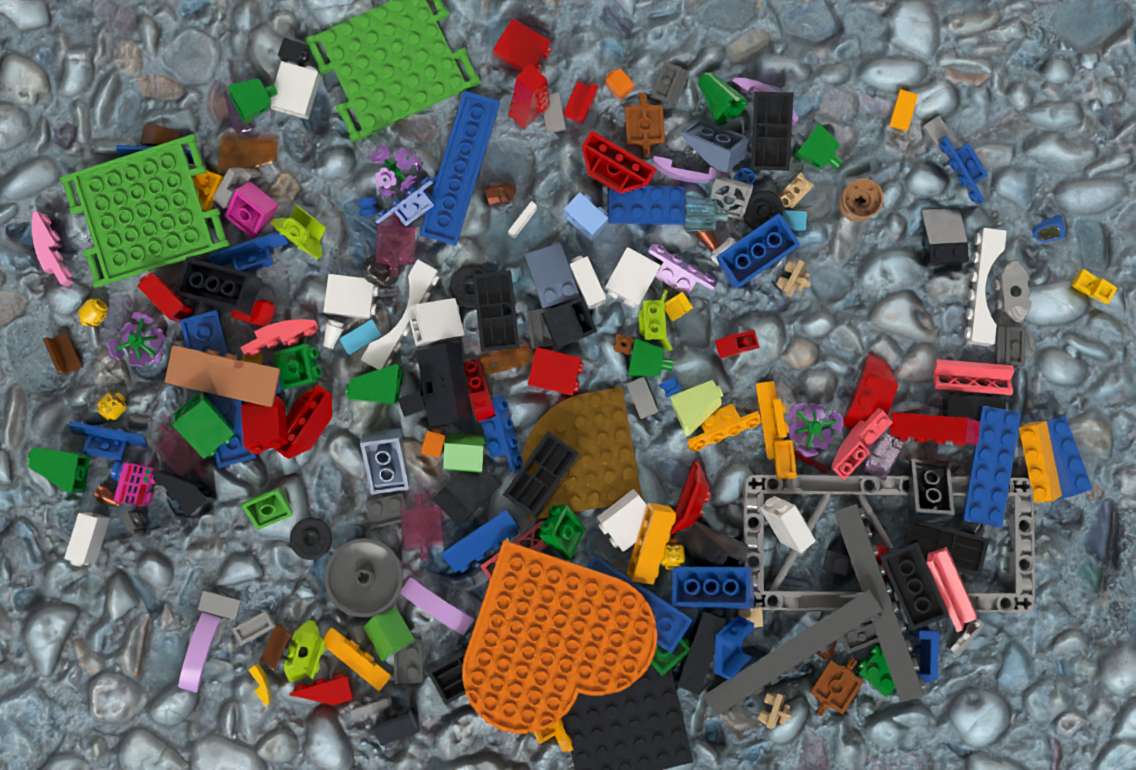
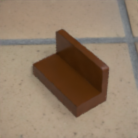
[43,332,84,375]
[259,624,295,671]

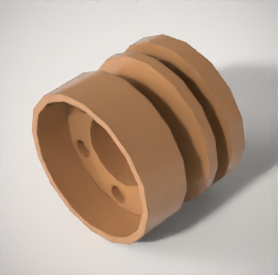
[838,178,883,222]

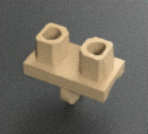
[778,173,814,209]
[777,260,811,298]
[758,692,793,729]

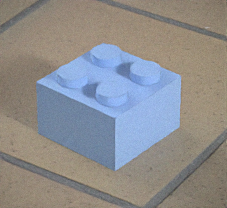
[564,192,608,242]

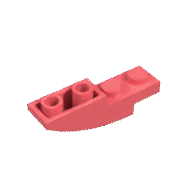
[240,319,319,358]
[831,408,893,480]

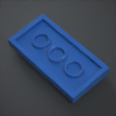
[608,186,685,225]

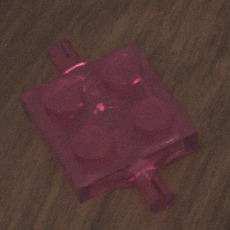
[376,215,416,276]
[155,423,207,477]
[400,494,443,561]

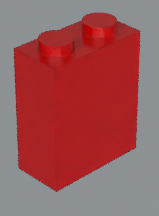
[493,18,552,72]
[137,273,193,323]
[528,347,584,396]
[241,395,288,454]

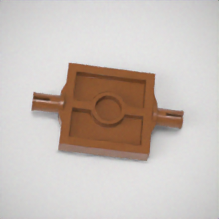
[625,92,665,158]
[809,657,863,717]

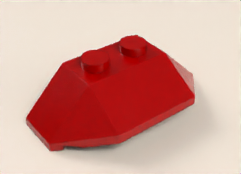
[582,130,657,194]
[843,354,899,429]
[275,385,333,459]
[670,461,711,534]

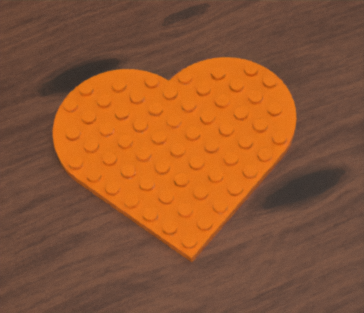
[462,540,657,734]

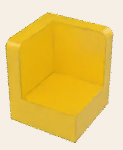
[664,292,693,321]

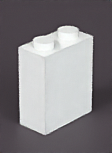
[270,61,321,119]
[605,247,661,308]
[570,256,606,310]
[324,274,379,319]
[407,298,464,346]
[597,489,647,552]
[760,496,815,553]
[64,512,110,566]

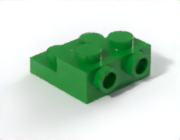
[273,344,322,390]
[539,504,585,560]
[651,637,691,676]
[856,643,895,698]

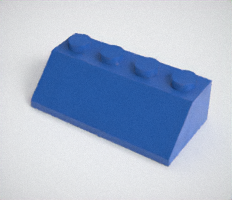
[716,213,801,290]
[1047,416,1093,501]
[441,509,520,573]
[672,567,754,610]

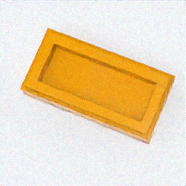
[889,89,918,132]
[773,440,797,479]

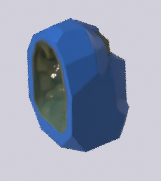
[1032,215,1066,242]

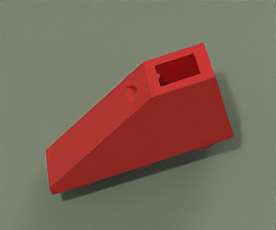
[464,358,496,422]
[289,672,355,705]

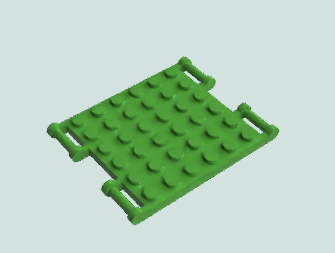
[304,0,482,142]
[59,135,230,289]

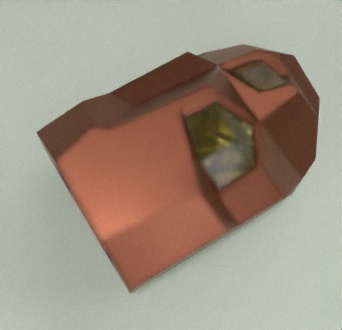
[484,183,516,207]

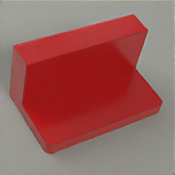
[563,82,599,125]

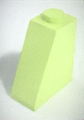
[670,380,723,436]

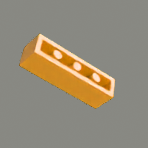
[1019,421,1062,503]
[626,502,676,584]

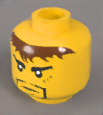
[78,299,108,327]
[97,392,127,421]
[660,539,685,569]

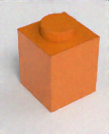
[605,68,635,101]
[421,428,446,458]

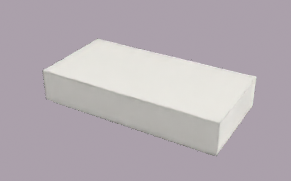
[508,201,537,238]

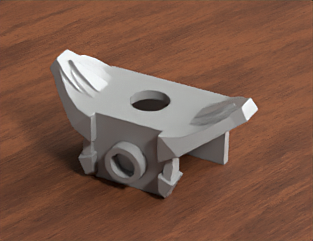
[993,260,1032,322]

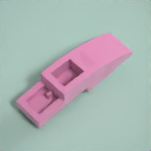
[32,211,74,287]

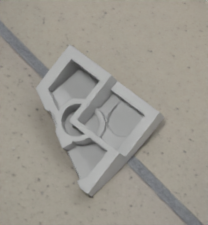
[213,168,260,208]
[946,619,984,657]

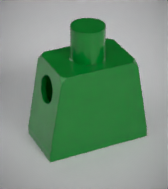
[228,79,278,124]
[795,124,843,170]
[627,339,674,377]

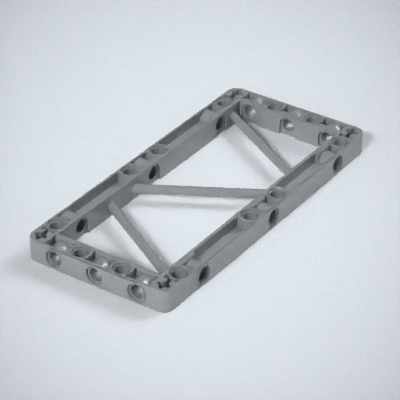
[742,475,1035,613]

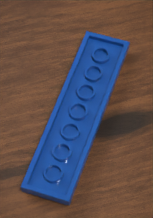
[420,91,501,247]
[179,310,258,468]

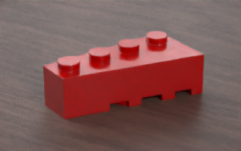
[508,63,550,129]
[890,412,980,446]

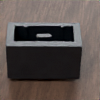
[541,296,597,349]
[371,706,420,746]

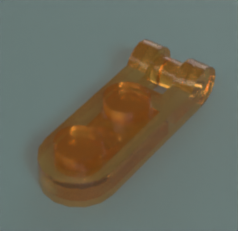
[479,346,534,376]

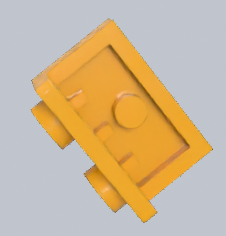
[193,170,224,211]

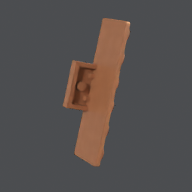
[165,345,280,407]

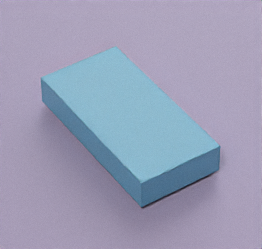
[782,210,807,231]
[339,319,382,356]

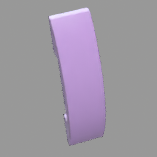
[730,78,798,126]
[652,156,728,183]
[400,576,474,635]
[178,612,222,693]

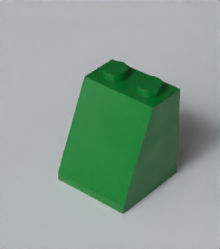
[345,364,403,406]
[172,391,234,459]
[27,447,91,493]

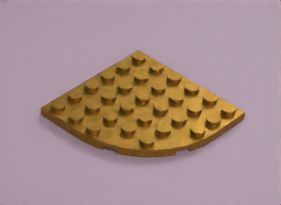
[521,387,643,520]

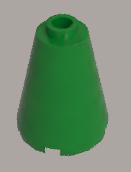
[698,72,747,126]

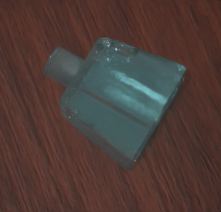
[685,195,728,231]

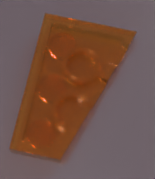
[217,138,278,176]

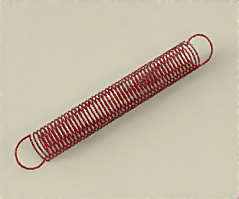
[794,449,834,475]

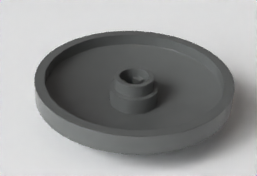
[324,538,403,617]

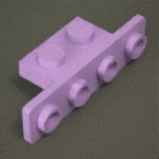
[648,244,718,296]

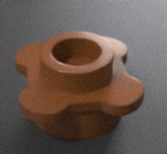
[613,334,634,355]

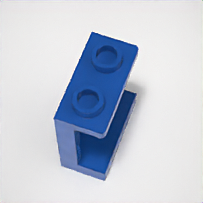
[714,616,754,680]
[909,627,939,683]

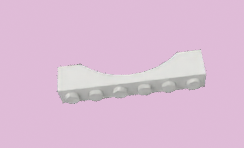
[964,228,1007,346]
[361,259,440,370]

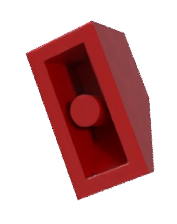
[715,330,760,359]

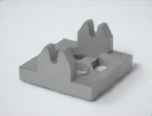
[706,175,753,220]

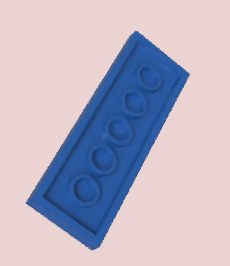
[962,406,1021,528]
[587,556,693,654]

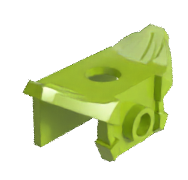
[270,205,327,260]
[638,289,672,352]
[283,620,326,682]

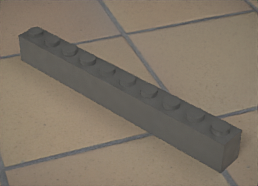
[834,504,927,702]
[704,589,883,716]

